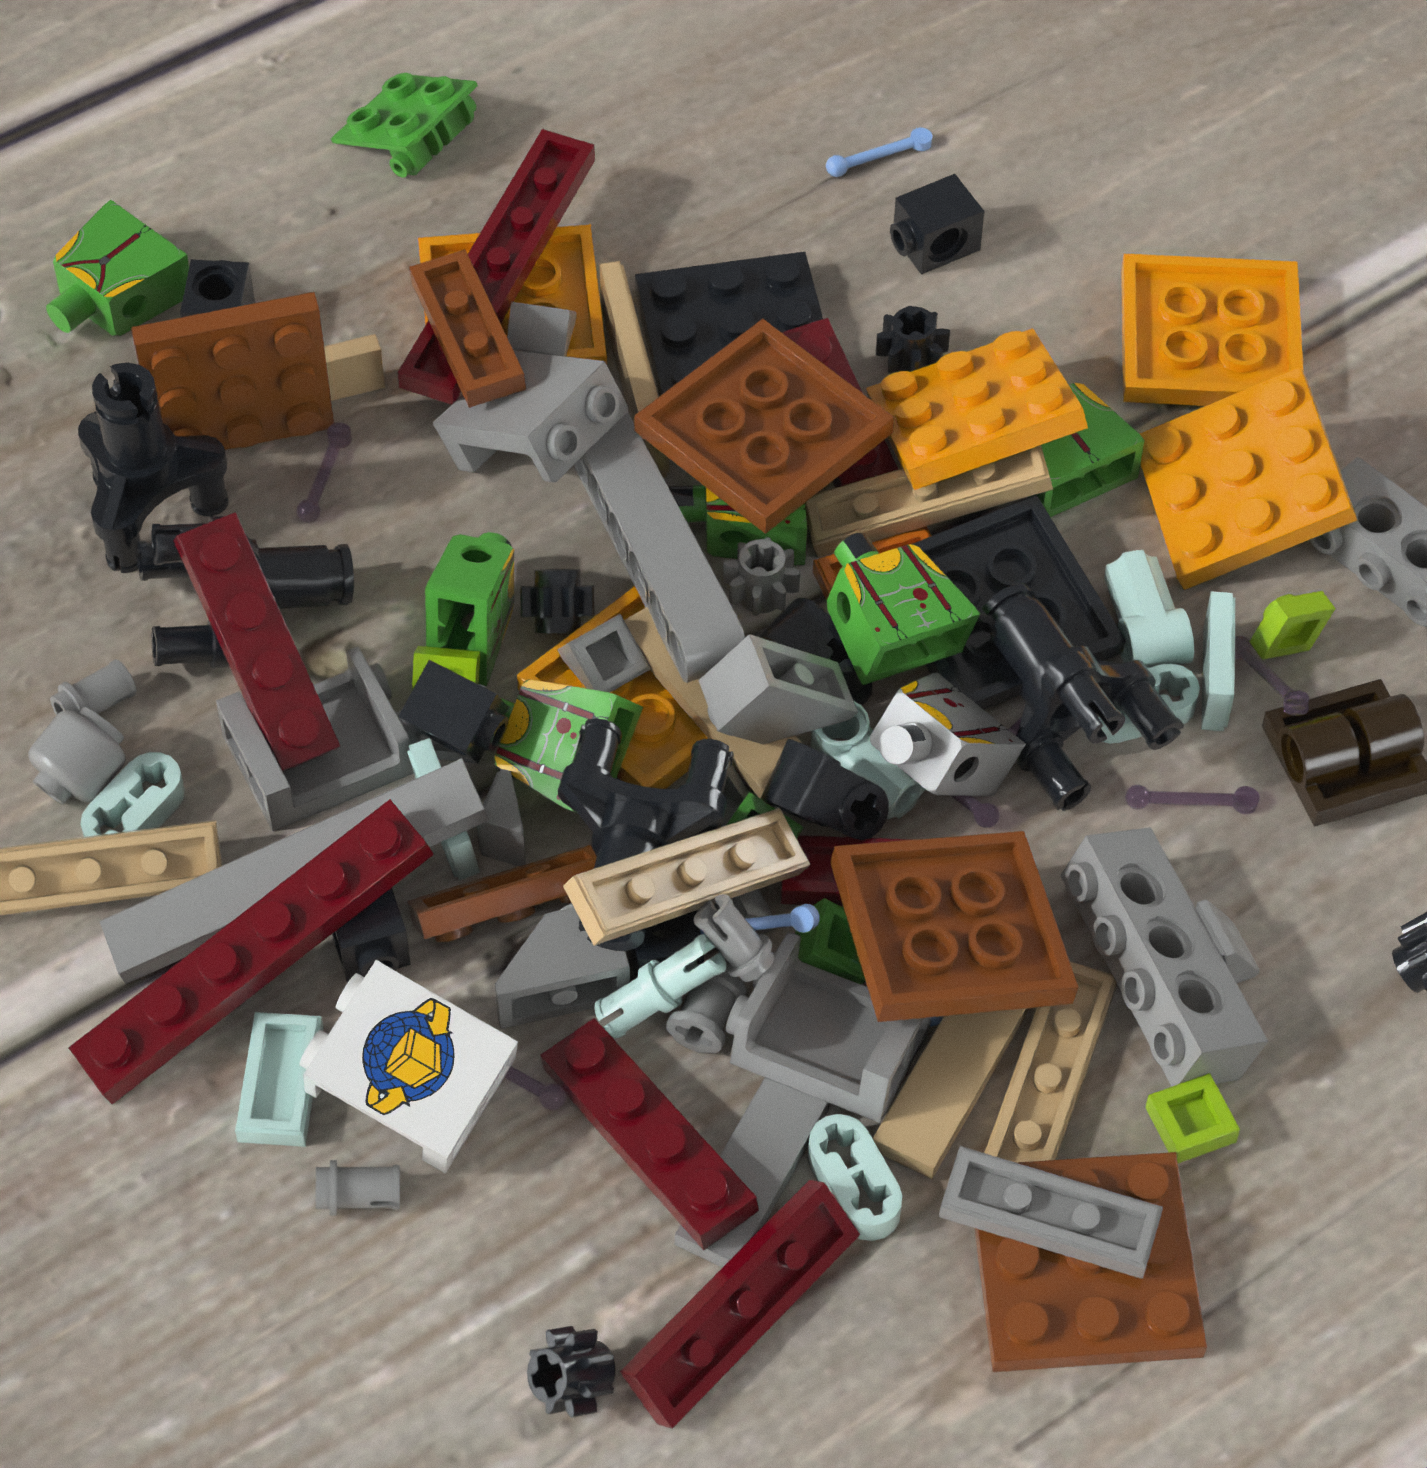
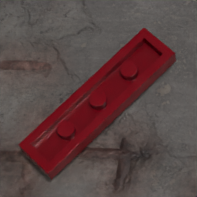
[173,512,341,772]
[540,1018,759,1250]
[620,1180,860,1429]

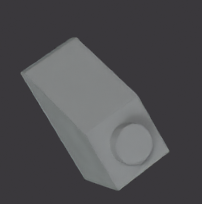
[698,634,858,744]
[495,904,630,1029]

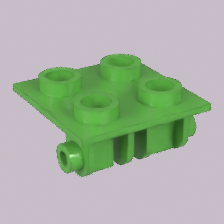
[331,73,478,178]

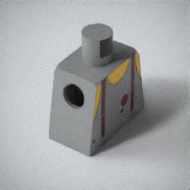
[870,673,1026,796]

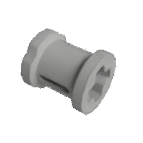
[666,970,747,1053]

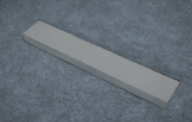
[100,758,489,984]

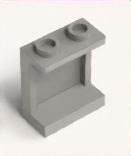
[433,350,628,483]
[216,647,418,831]
[726,931,931,1123]

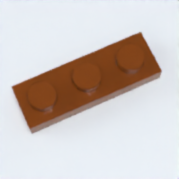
[409,249,526,408]
[407,844,597,942]

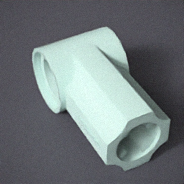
[1104,550,1194,668]
[811,701,926,820]

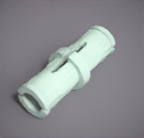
[594,934,726,1038]

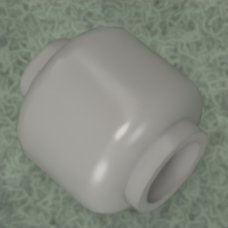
[28,707,126,805]

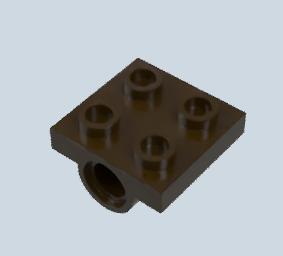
[1262,679,1427,827]

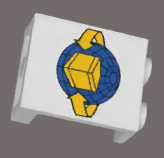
[299,960,518,1174]

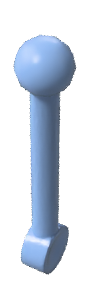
[826,127,933,177]
[700,904,820,934]

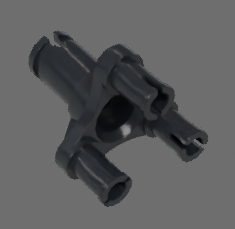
[78,362,229,573]
[137,516,354,668]
[978,583,1184,811]
[558,718,734,951]

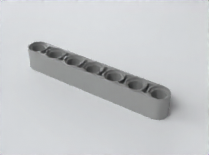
[574,411,745,683]

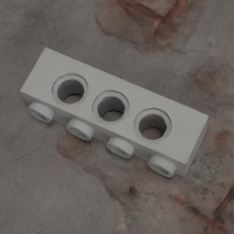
[1310,457,1427,628]
[1060,827,1268,1087]

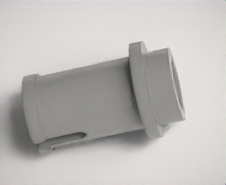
[50,659,137,715]
[693,894,775,982]
[316,1160,400,1216]

